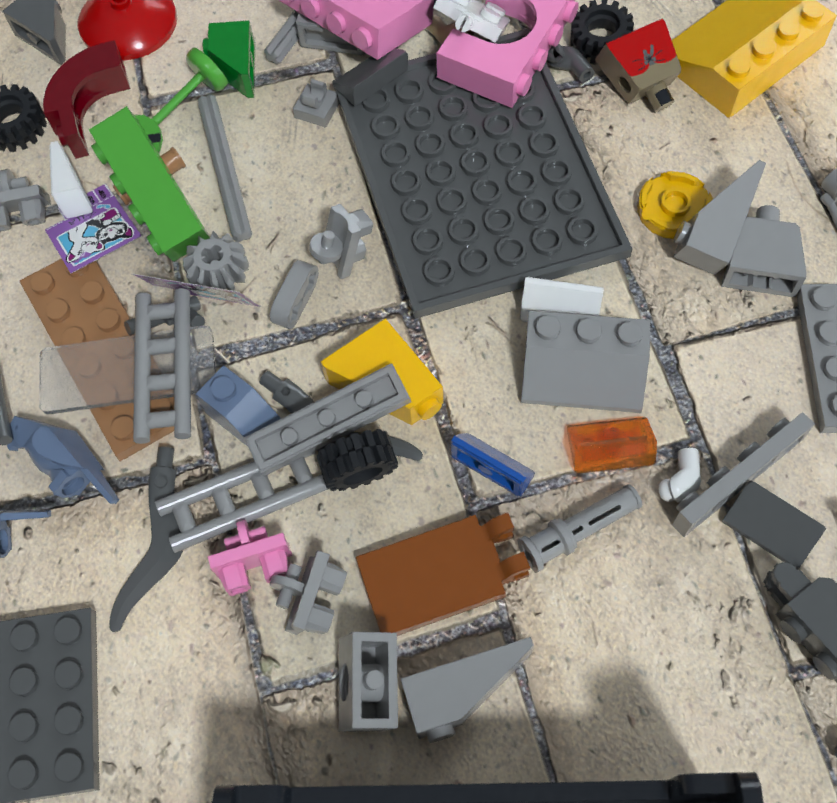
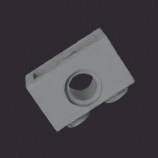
[339,632,398,732]

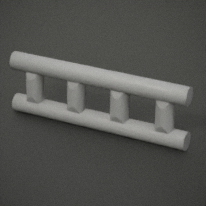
[133,288,191,444]
[155,451,328,553]

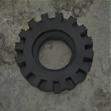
[570,0,634,65]
[0,84,47,152]
[317,429,398,491]

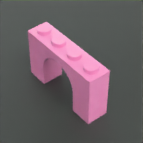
[279,0,434,60]
[436,0,579,108]

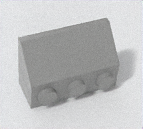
[521,311,651,413]

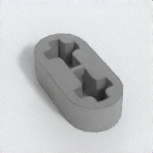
[270,260,319,329]

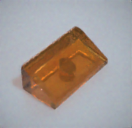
[567,417,657,473]

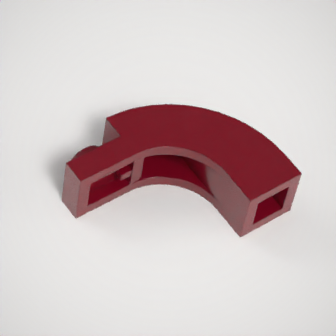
[43,40,131,159]

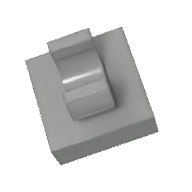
[293,79,339,128]

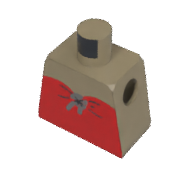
[595,18,681,112]

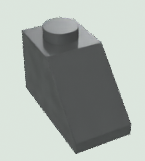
[2,0,66,65]

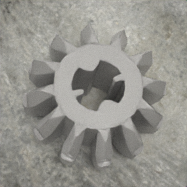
[183,231,249,291]

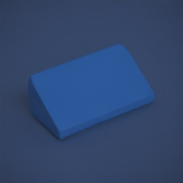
[451,433,535,497]

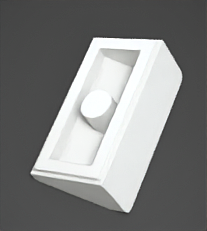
[520,277,604,322]

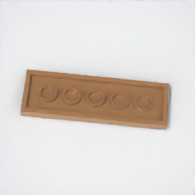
[19,259,174,462]

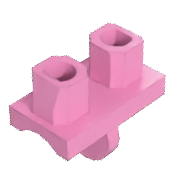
[208,519,292,596]

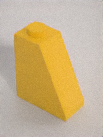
[320,318,444,425]

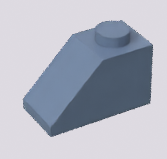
[196,365,281,447]

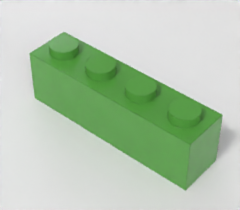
[89,106,210,262]

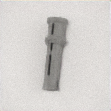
[518,484,643,573]

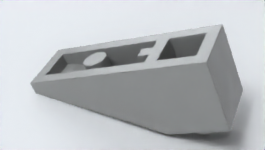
[673,160,766,275]
[401,637,534,743]

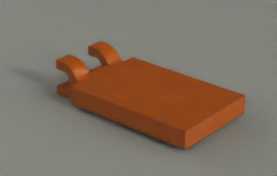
[356,513,530,636]

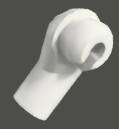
[659,448,701,503]

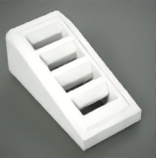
[49,141,93,219]

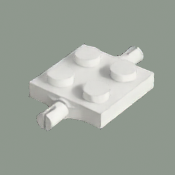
[433,0,510,43]

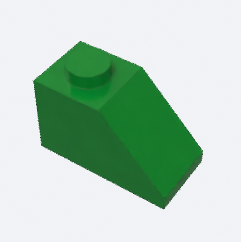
[203,20,256,98]

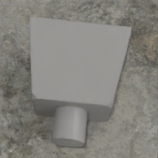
[721,205,806,297]

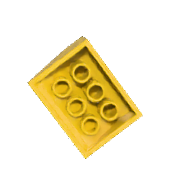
[672,0,837,118]

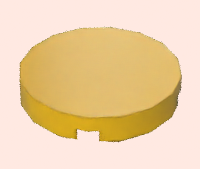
[637,171,713,239]

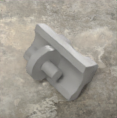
[0,169,51,232]
[309,204,373,279]
[270,550,347,635]

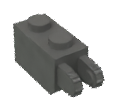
[763,561,837,682]

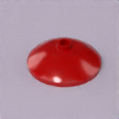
[78,0,177,60]

